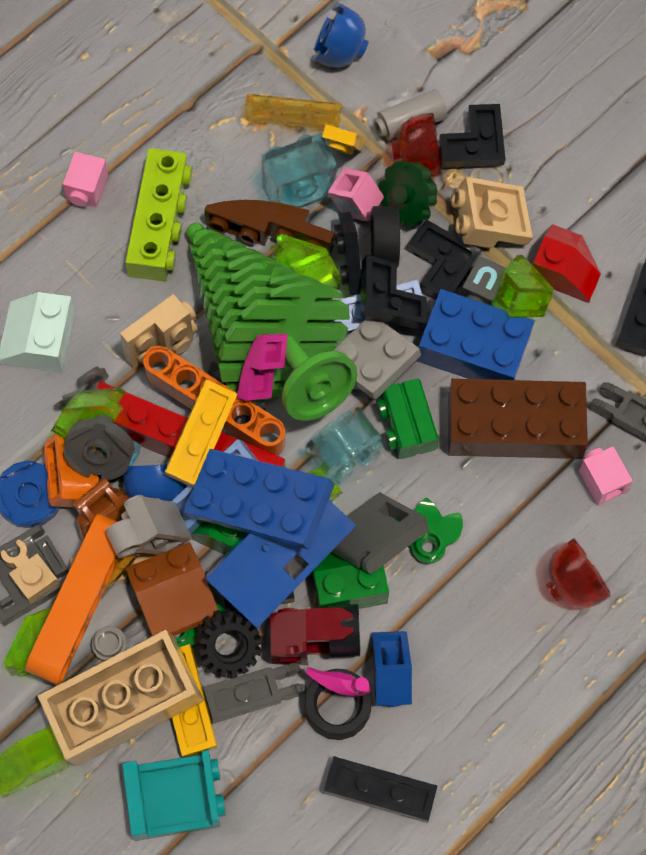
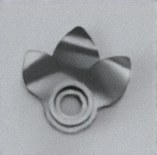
[53,366,109,409]

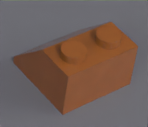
[125,542,218,636]

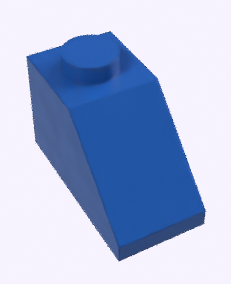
[372,631,412,707]

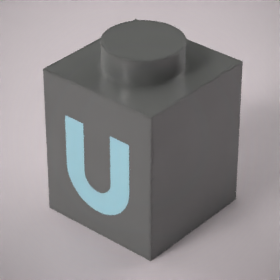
[461,256,509,306]

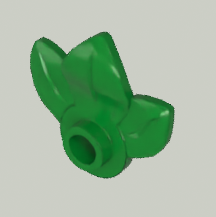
[395,498,463,564]

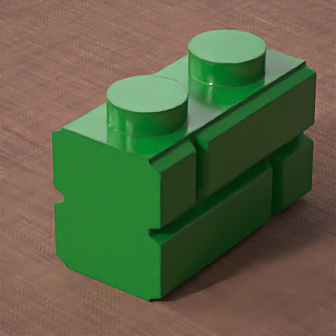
[376,378,439,459]

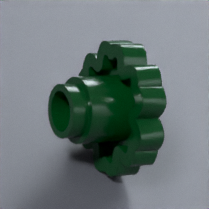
[378,161,437,226]

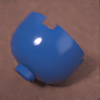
[312,2,369,68]
[122,465,188,502]

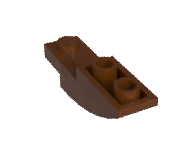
[204,200,335,257]

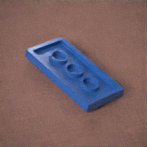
[183,449,335,550]

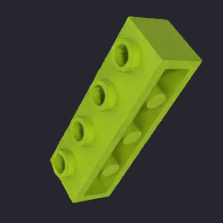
[125,148,193,282]

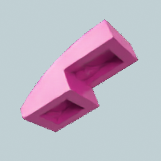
[237,333,288,401]

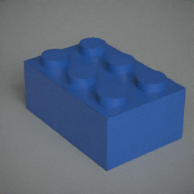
[417,289,535,380]

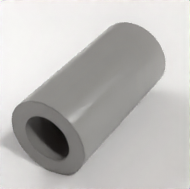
[374,89,447,141]

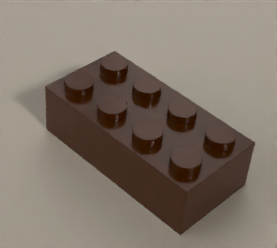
[448,378,588,459]

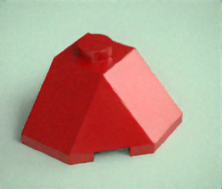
[529,224,601,303]

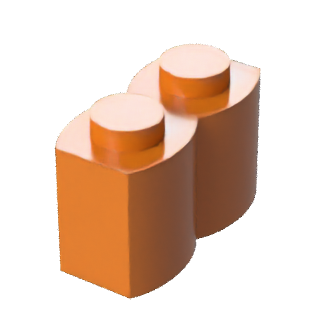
[44,434,101,507]

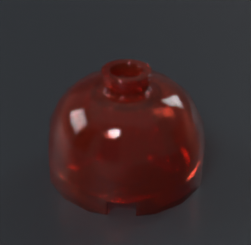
[392,113,442,177]
[546,538,611,609]

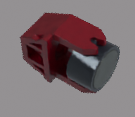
[270,604,360,665]

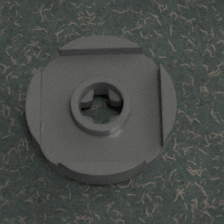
[63,415,135,480]

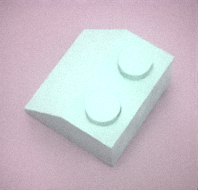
[0,292,75,373]

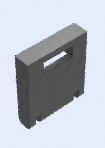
[331,492,429,574]
[0,525,69,626]

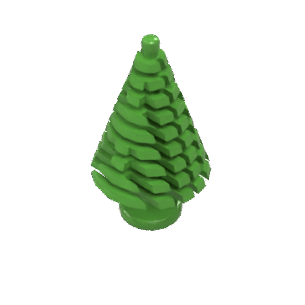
[186,223,358,421]

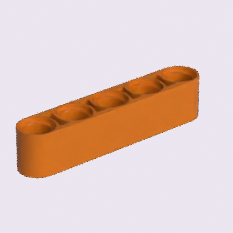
[143,346,285,455]
[25,514,119,685]

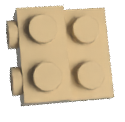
[451,177,533,248]
[120,294,198,369]

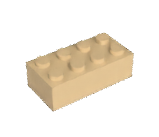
[38,630,205,766]

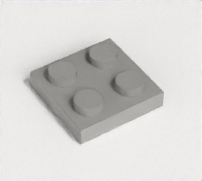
[333,317,421,400]

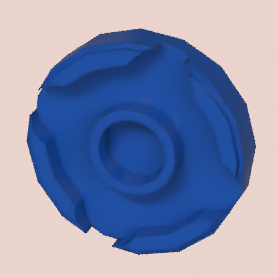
[0,460,61,528]

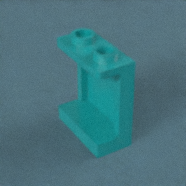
[122,750,226,841]

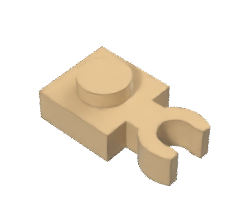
[1,539,59,604]

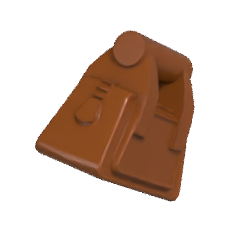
[72,478,130,542]

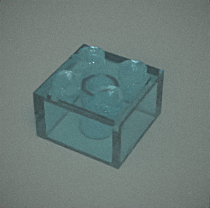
[261,133,337,208]

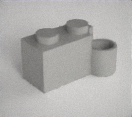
[106,495,192,558]

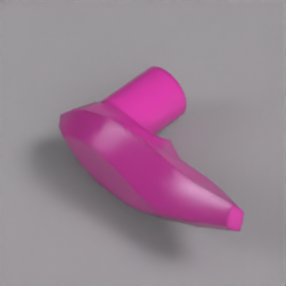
[306,667,372,696]

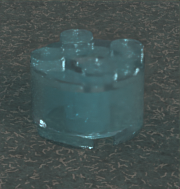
[305,407,384,485]

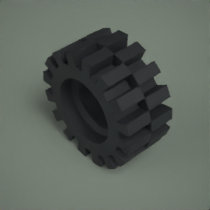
[194,608,262,678]

